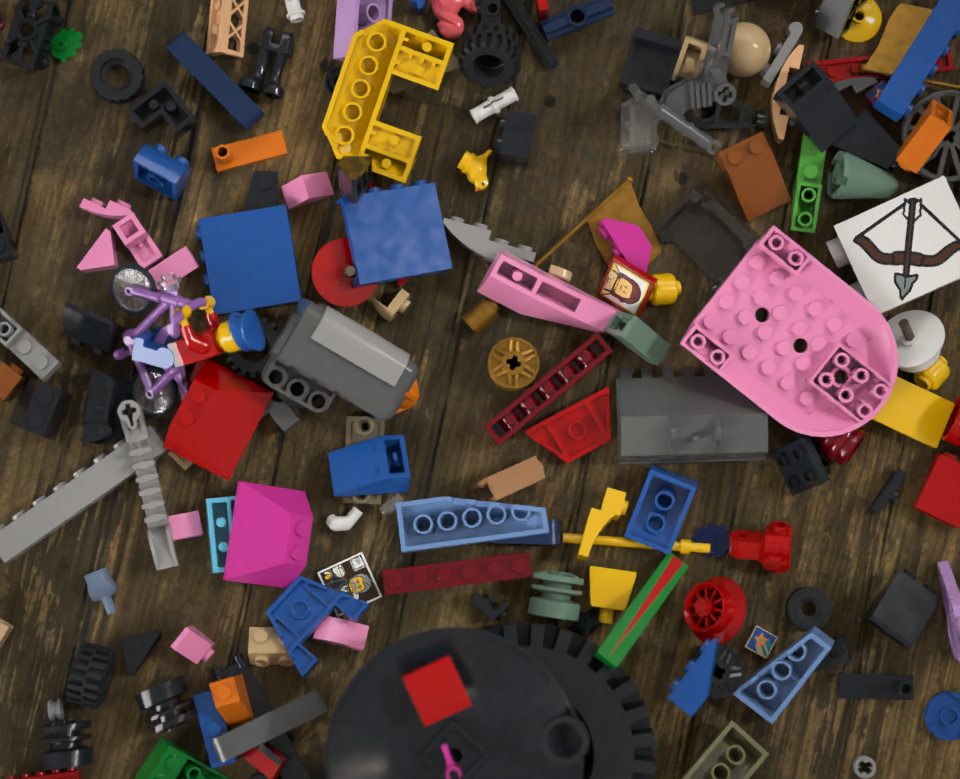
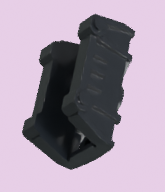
[0,0,63,71]
[80,369,131,445]

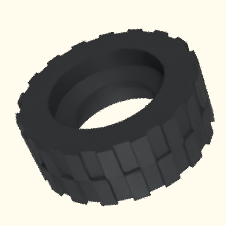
[90,48,146,105]

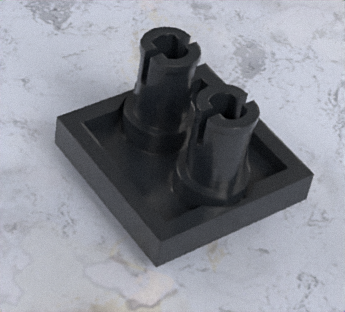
[772,435,831,496]

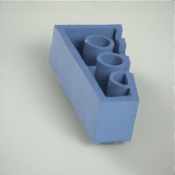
[733,626,835,724]

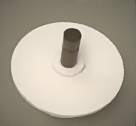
[887,310,945,373]

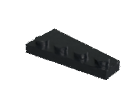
[242,171,279,212]

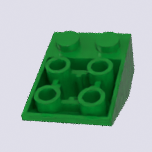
[135,736,229,779]

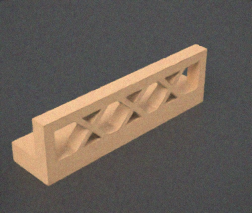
[206,0,249,58]

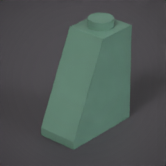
[604,311,671,366]

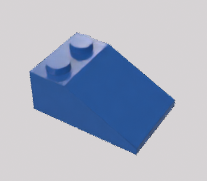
[624,464,698,555]

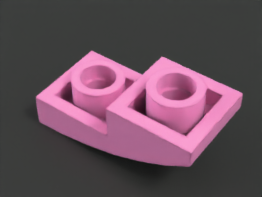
[79,197,135,219]
[142,246,199,290]
[147,511,203,542]
[312,616,369,651]

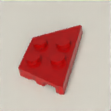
[524,387,611,464]

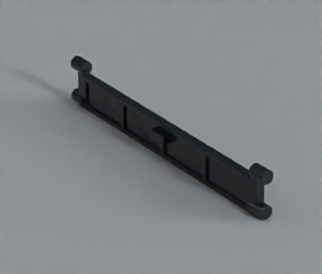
[211,653,312,779]

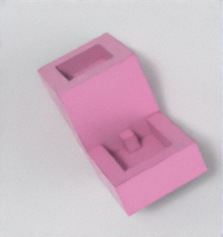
[112,212,164,269]

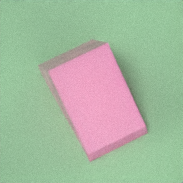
[281,171,335,210]
[77,228,119,273]

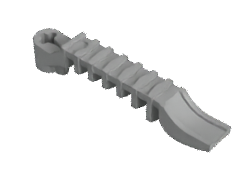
[118,400,179,570]

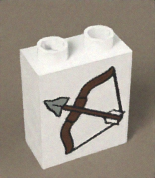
[826,176,960,314]

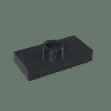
[868,469,907,515]

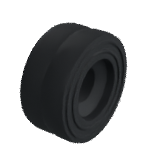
[785,586,831,631]

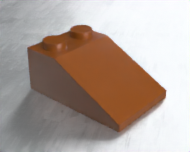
[715,132,791,222]

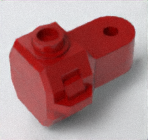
[729,521,793,574]

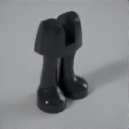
[239,26,294,100]

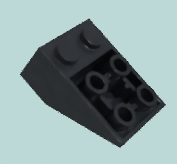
[773,60,859,153]

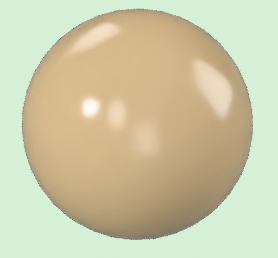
[727,22,771,77]

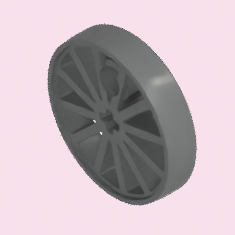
[900,90,960,183]

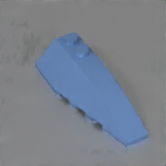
[396,496,549,553]

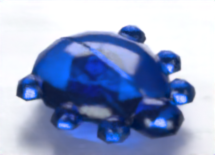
[692,523,730,557]

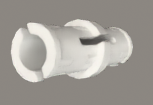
[469,86,519,124]

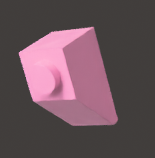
[170,625,215,664]

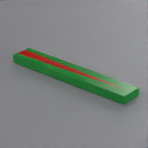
[594,553,689,671]

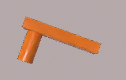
[211,130,288,173]

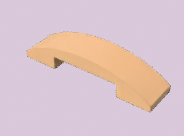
[770,45,804,144]

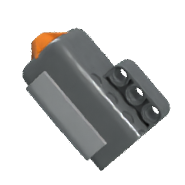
[261,298,420,420]

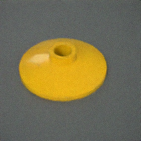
[842,0,882,43]

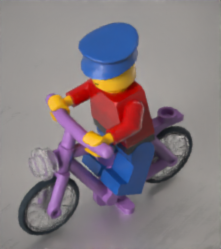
[110,264,266,417]

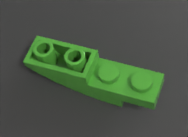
[790,134,826,234]

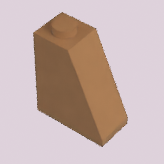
[469,456,546,502]

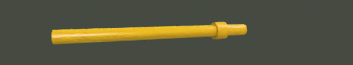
[562,533,710,554]

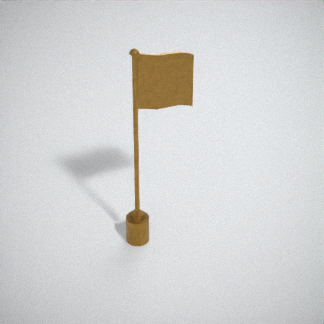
[859,3,960,90]
[461,175,661,336]

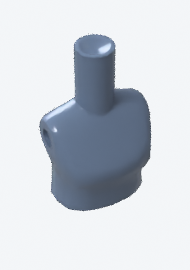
[83,567,118,615]

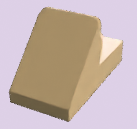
[671,35,708,81]

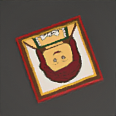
[596,255,658,318]

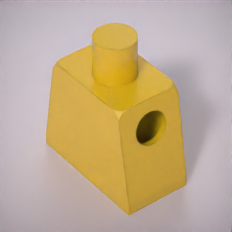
[589,566,637,624]

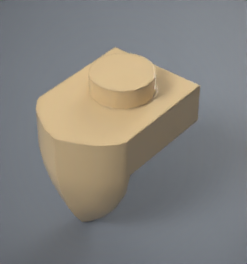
[371,288,411,322]

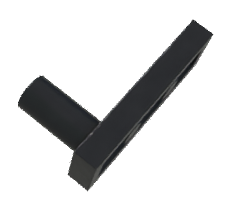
[837,672,914,700]

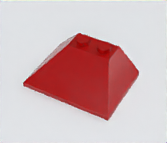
[163,359,274,481]

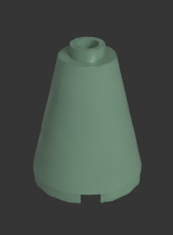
[826,151,898,199]

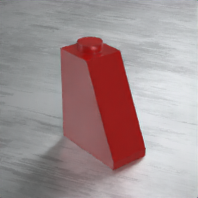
[911,452,960,529]

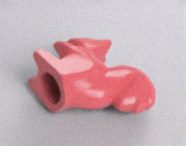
[429,0,477,40]

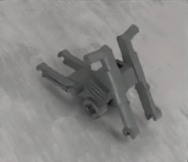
[628,2,739,155]

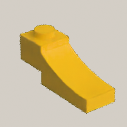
[576,487,629,562]

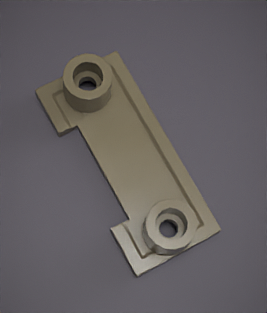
[342,416,385,505]

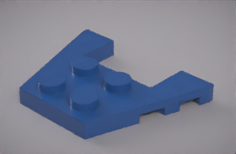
[266,575,370,679]

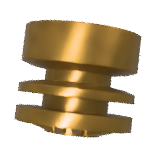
[488,337,540,392]

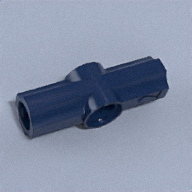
[539,0,615,42]

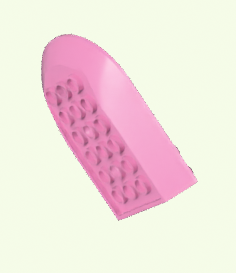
[680,225,898,437]

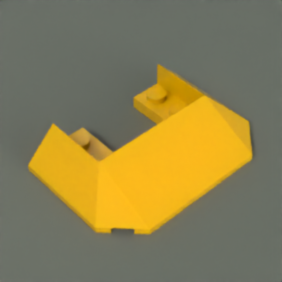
[322,18,455,183]

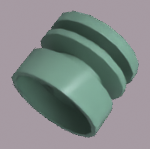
[527,570,584,621]

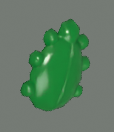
[50,27,83,62]

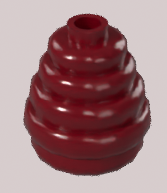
[809,427,866,466]

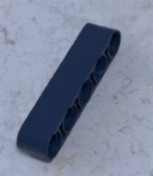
[166,31,265,132]

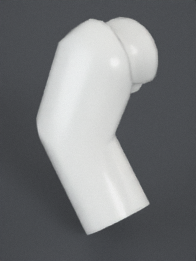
[326,506,363,531]

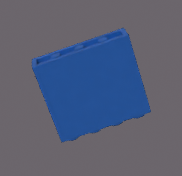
[336,180,453,288]
[196,204,302,317]

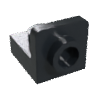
[471,593,510,622]

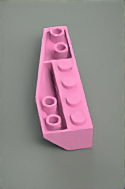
[477,248,622,335]

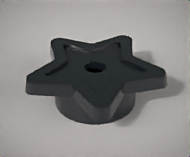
[571,608,601,638]

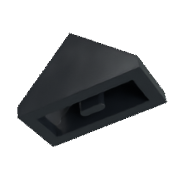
[121,631,163,676]

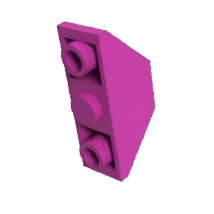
[598,218,652,273]

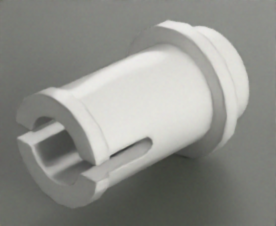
[284,0,305,23]

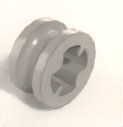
[47,698,64,721]
[852,755,876,779]

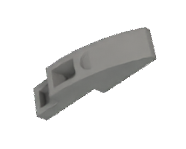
[443,216,536,265]
[0,307,62,382]

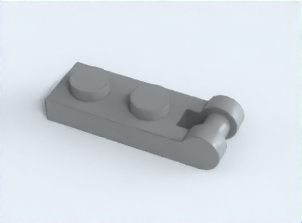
[760,22,803,89]

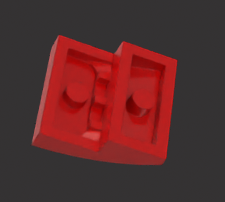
[402,654,472,727]

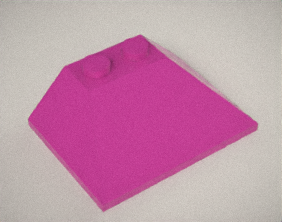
[223,481,313,588]

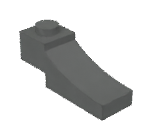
[238,374,301,433]

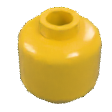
[649,273,681,306]
[913,355,950,391]

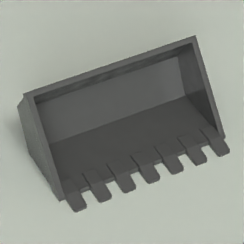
[616,366,768,465]

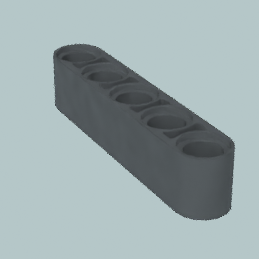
[210,689,329,763]

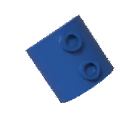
[133,144,191,202]

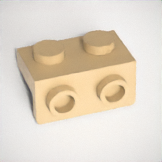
[248,627,295,667]

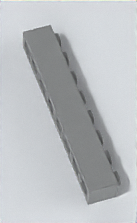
[0,425,170,563]

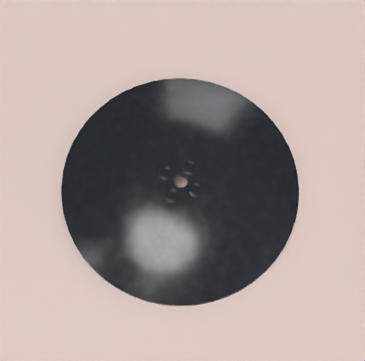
[325,627,584,779]

